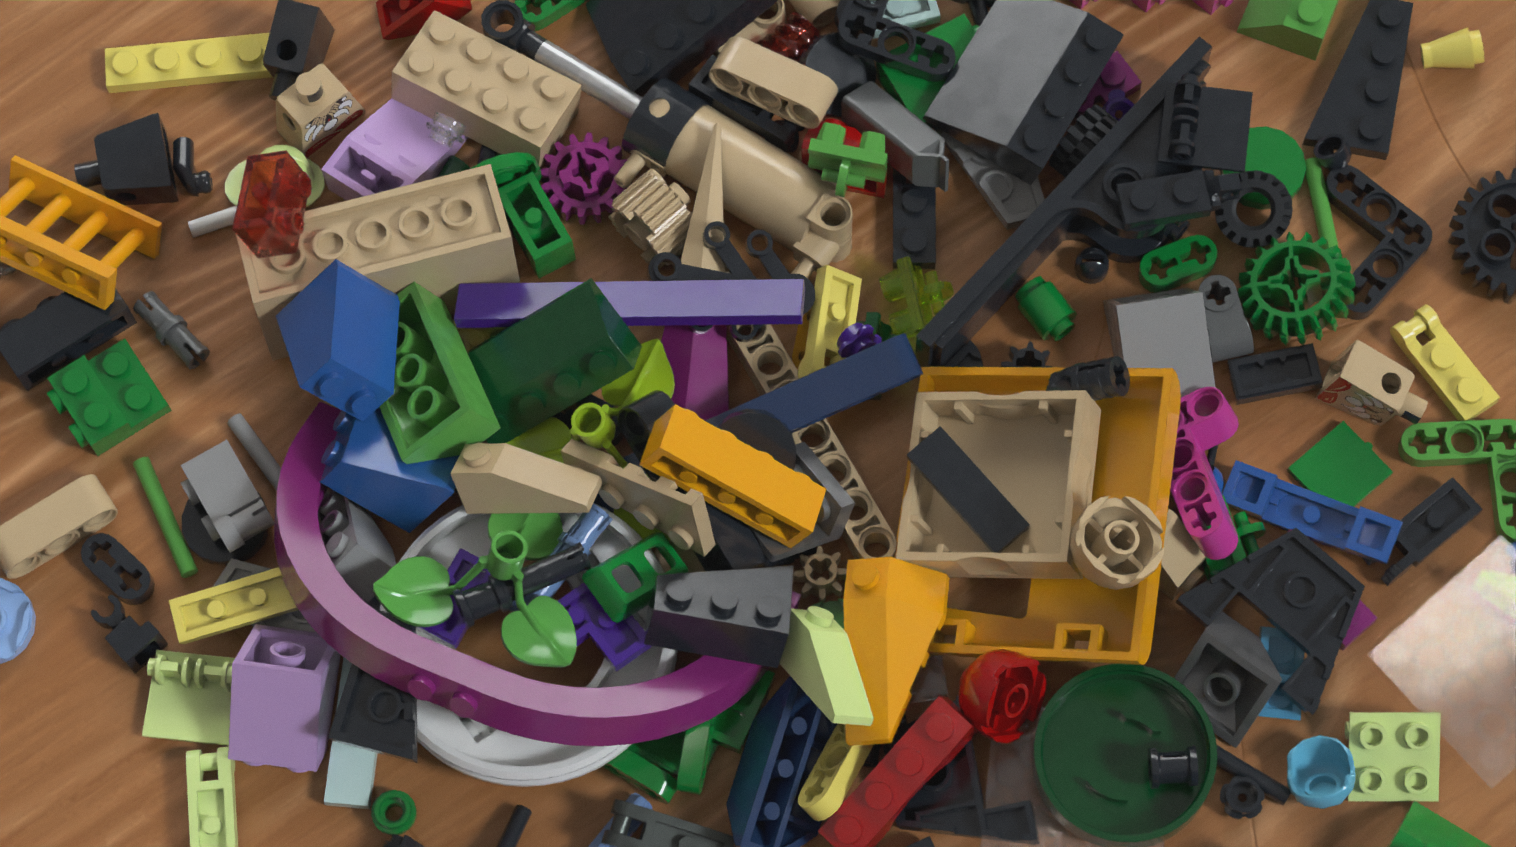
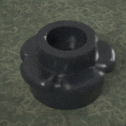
[1220,776,1265,819]

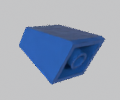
[276,259,400,422]
[320,407,460,533]

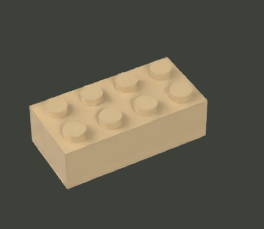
[391,10,582,169]

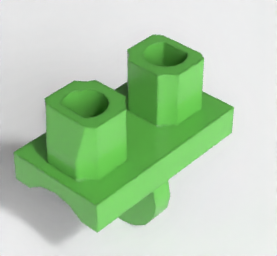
[808,122,888,197]

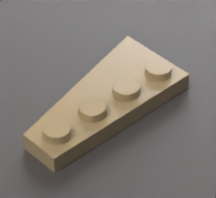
[561,439,716,557]

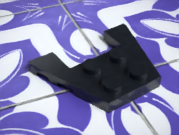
[1176,528,1365,717]
[883,695,1040,845]

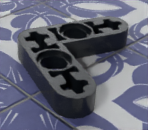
[837,0,956,82]
[1325,165,1432,320]

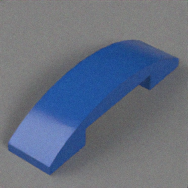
[1222,460,1403,564]

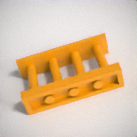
[0,155,162,310]

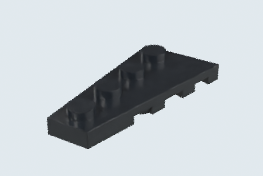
[1302,0,1413,160]

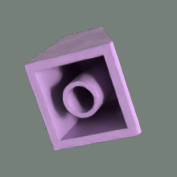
[228,624,340,773]

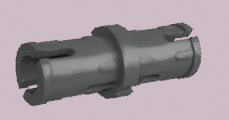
[133,291,210,369]

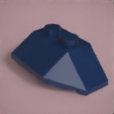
[726,676,837,847]

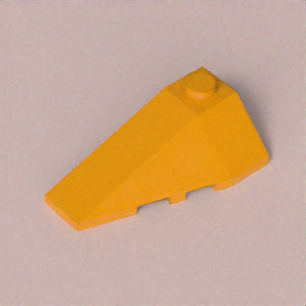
[843,557,950,746]

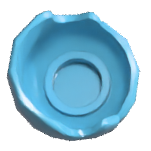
[1287,735,1356,809]

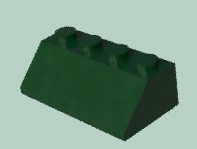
[467,278,642,444]

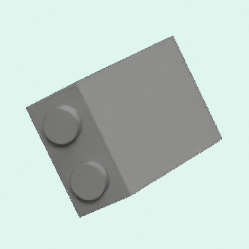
[1103,288,1216,398]

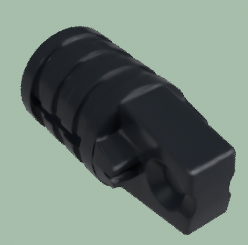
[1046,356,1130,401]

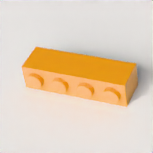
[639,404,826,548]

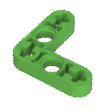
[1398,419,1516,544]

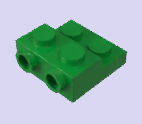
[46,338,172,456]

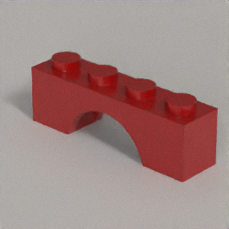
[818,696,977,847]

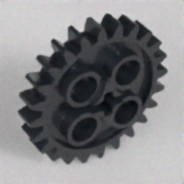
[1448,168,1516,303]

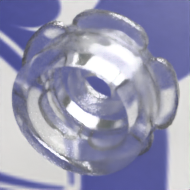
[426,112,466,148]

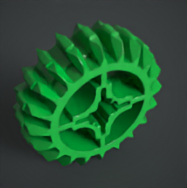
[1237,231,1356,346]

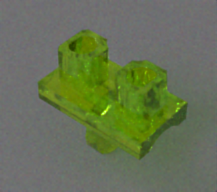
[879,256,954,338]

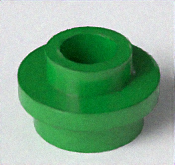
[371,790,417,835]

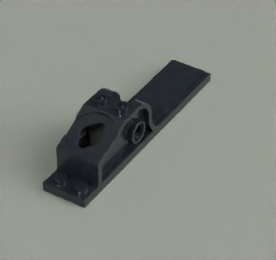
[915,36,1212,367]

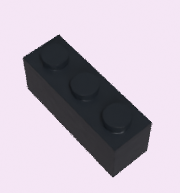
[0,288,137,391]

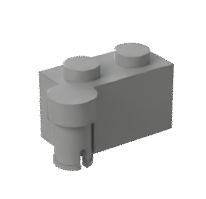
[180,440,275,553]

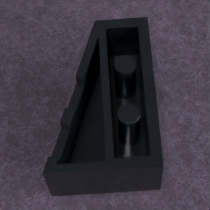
[644,565,794,668]

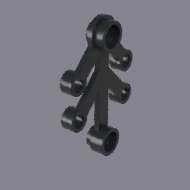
[647,221,815,342]

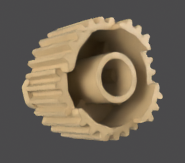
[608,168,692,270]

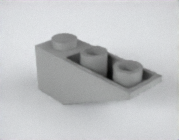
[318,488,396,602]

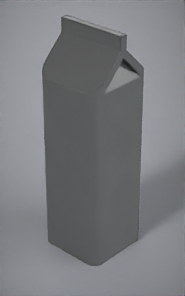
[841,81,949,192]

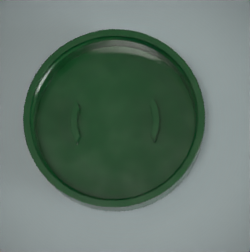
[1032,664,1217,847]

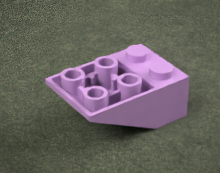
[321,98,468,201]

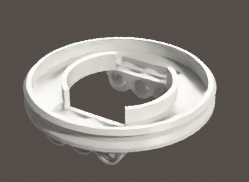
[379,503,678,787]

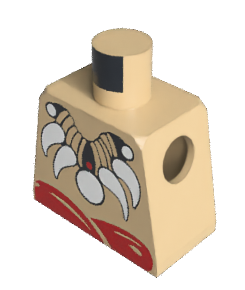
[275,63,365,158]
[1315,340,1428,426]

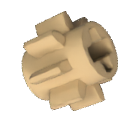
[793,546,847,603]

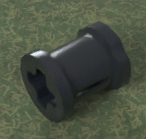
[1147,746,1198,789]

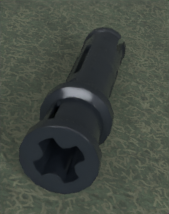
[452,542,591,629]

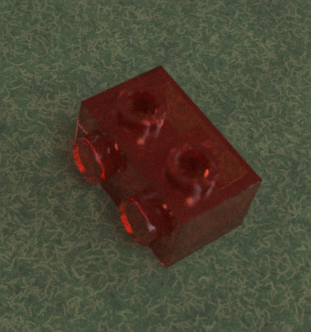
[232,150,312,259]

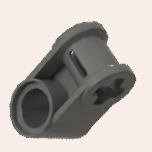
[1198,275,1254,363]

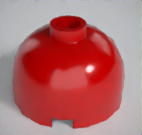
[959,649,1047,743]

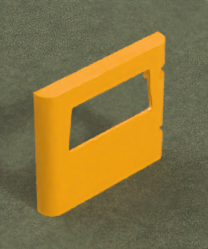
[894,367,1181,665]

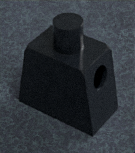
[263,0,335,100]
[74,113,179,205]

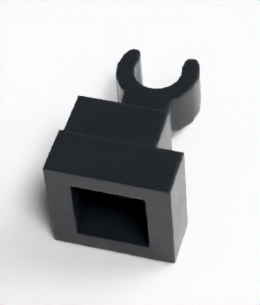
[91,595,168,674]

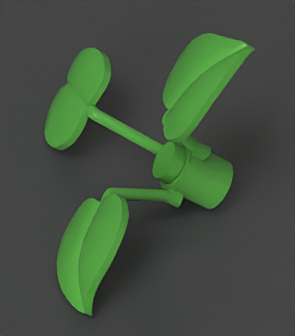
[373,513,577,667]

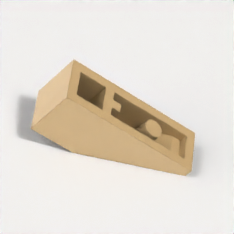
[450,443,603,514]

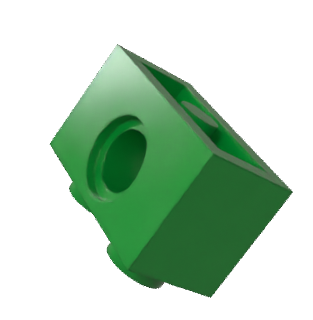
[498,171,576,279]

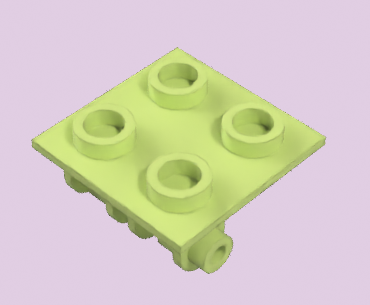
[142,650,235,746]
[1345,712,1441,802]

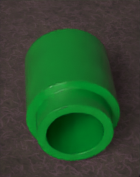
[1015,276,1077,341]

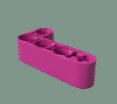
[1170,387,1239,560]

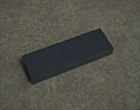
[907,426,1030,553]

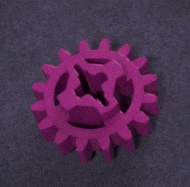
[540,132,632,225]

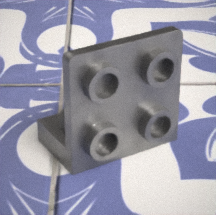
[748,442,855,562]

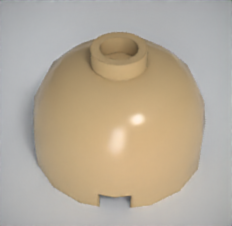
[1070,496,1165,590]

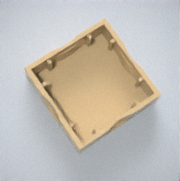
[896,390,1101,579]

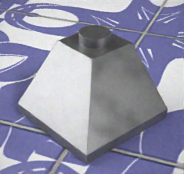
[1174,612,1282,748]

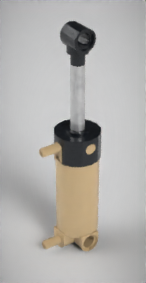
[481,0,852,278]

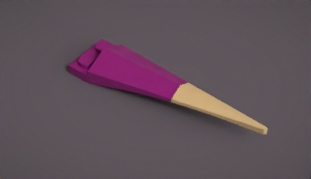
[661,122,729,421]

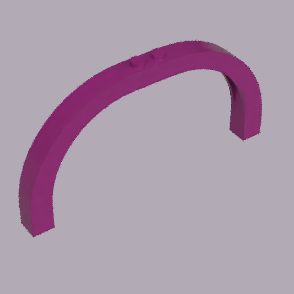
[274,402,801,746]

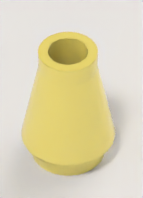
[1420,27,1484,69]

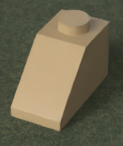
[1159,509,1205,600]

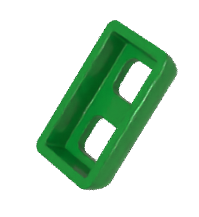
[582,532,689,623]

